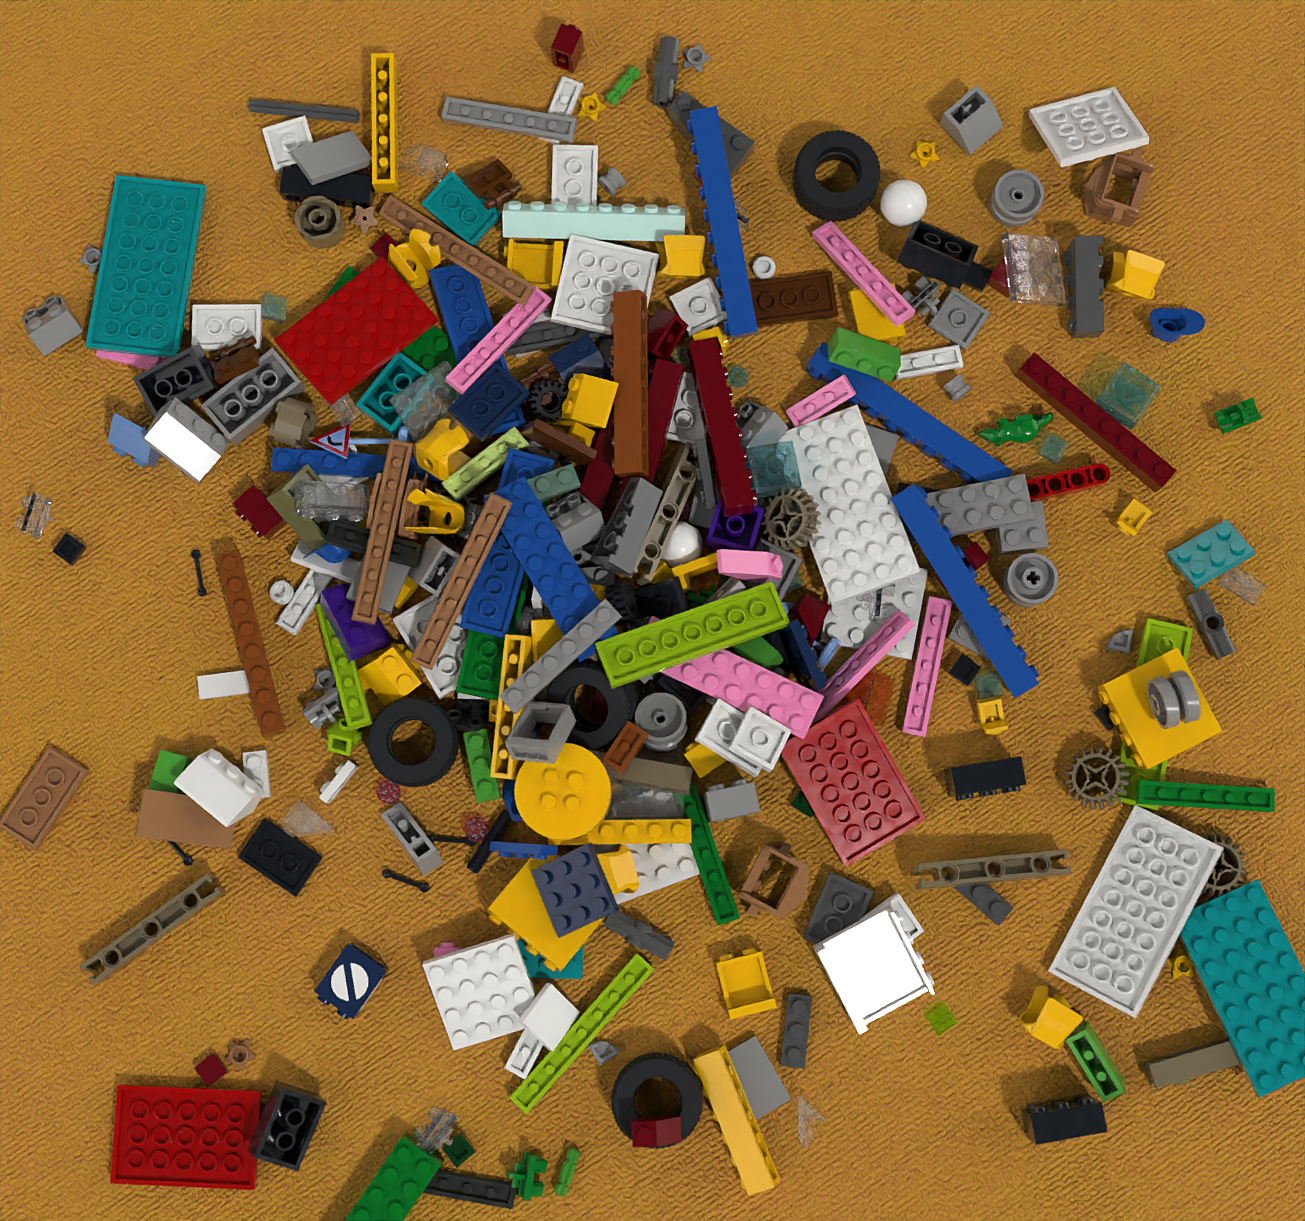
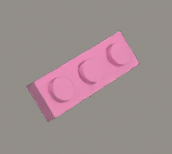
[786,374,856,427]

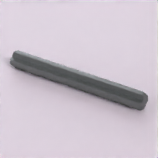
[249,99,360,123]

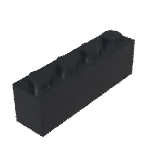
[279,165,375,209]

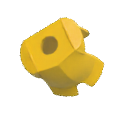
[388,228,441,289]
[655,235,705,279]
[1106,250,1165,300]
[413,419,472,481]
[405,489,465,534]
[597,844,639,895]
[1018,986,1083,1049]

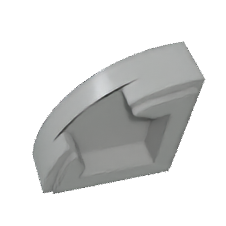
[1105,630,1133,654]
[587,1041,620,1066]

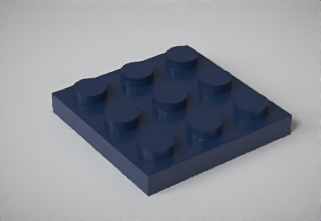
[779,620,827,692]
[531,843,619,938]

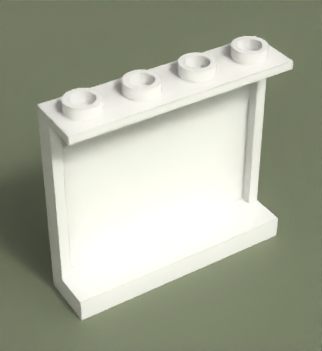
[813,906,935,1034]

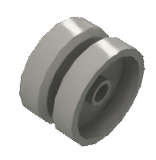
[989,170,1044,228]
[1001,553,1059,608]
[1147,670,1201,730]
[635,693,688,752]

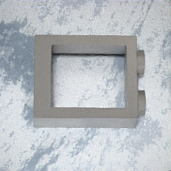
[505,701,576,764]

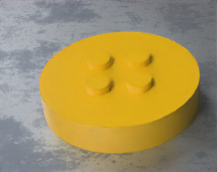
[514,743,612,840]

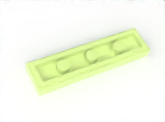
[442,427,529,502]

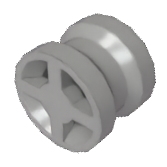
[598,167,626,196]
[943,374,972,402]

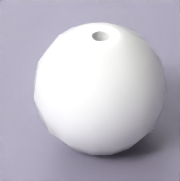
[880,179,927,227]
[661,521,703,568]

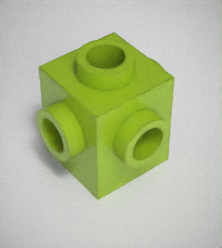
[326,716,362,756]

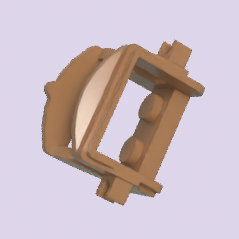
[1082,148,1154,228]
[367,471,429,543]
[737,842,809,918]

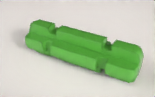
[606,66,640,105]
[554,1148,580,1196]

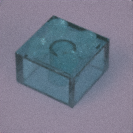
[1094,362,1162,430]
[745,440,802,498]

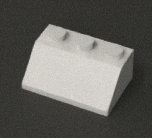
[174,748,265,827]

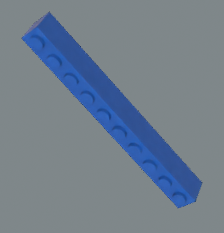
[687,106,758,339]
[806,342,1013,484]
[890,484,1040,698]

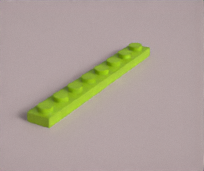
[509,953,654,1114]

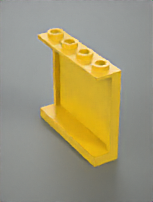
[1098,647,1222,770]
[487,843,605,972]

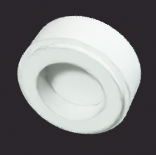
[752,256,775,280]
[269,580,294,605]

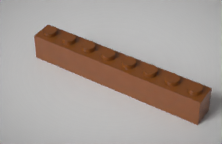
[611,290,649,478]
[216,550,287,738]

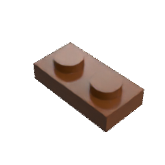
[602,721,649,775]

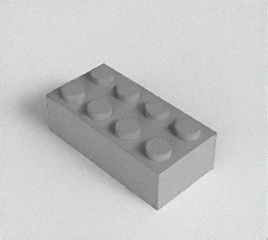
[200,347,306,446]
[703,779,760,823]

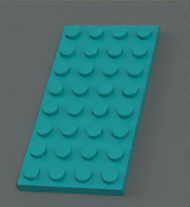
[85,175,207,359]
[1179,879,1305,1097]

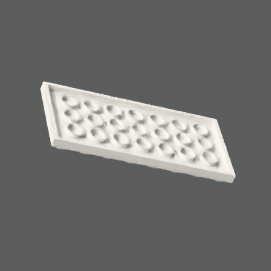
[774,405,921,606]
[1048,805,1224,1019]

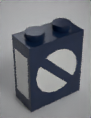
[314,943,389,1020]

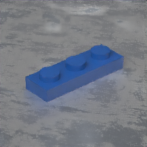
[489,841,558,860]

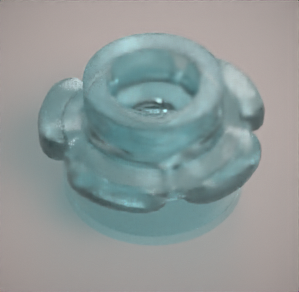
[727,366,749,388]

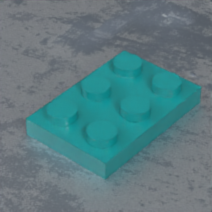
[421,171,502,247]
[1168,519,1255,589]
[517,939,583,979]

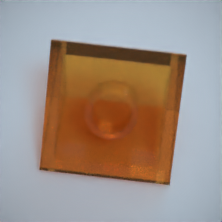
[840,672,895,726]

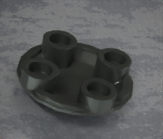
[448,699,491,732]

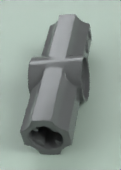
[653,36,680,108]
[1186,588,1236,660]
[603,910,675,961]

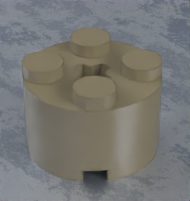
[295,196,345,248]
[269,397,317,449]

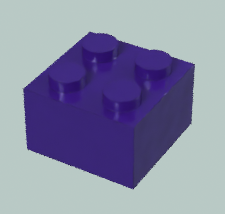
[705,497,764,551]

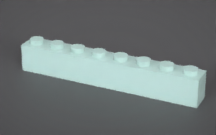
[502,201,685,241]

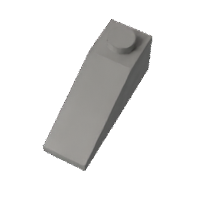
[381,802,443,876]

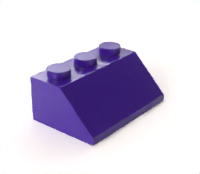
[320,583,392,662]

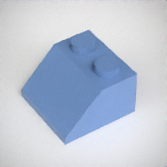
[108,413,161,468]

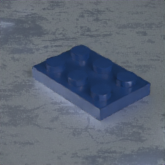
[448,362,530,442]

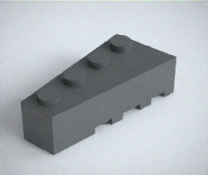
[668,91,755,182]
[1063,235,1104,338]
[589,477,663,575]

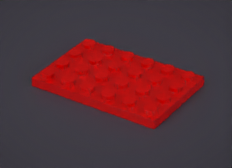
[274,257,439,406]
[781,698,926,867]
[110,1084,263,1190]

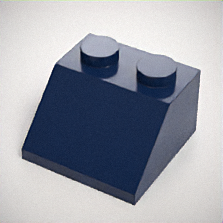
[548,333,613,391]

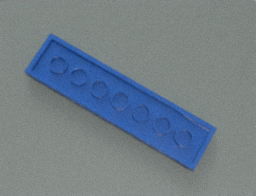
[429,264,525,435]
[460,448,555,639]
[483,476,619,663]

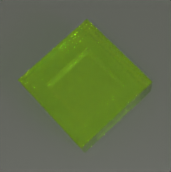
[924,1002,958,1036]

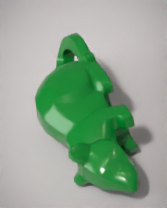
[978,412,1053,447]

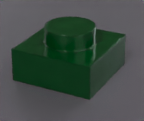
[791,790,814,818]
[442,1132,476,1168]

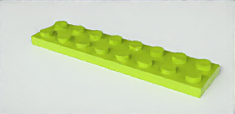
[595,581,790,689]
[1111,618,1193,811]

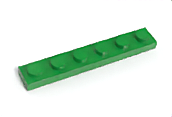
[1136,780,1275,812]
[673,783,740,926]

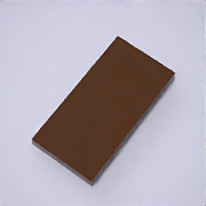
[749,271,838,328]

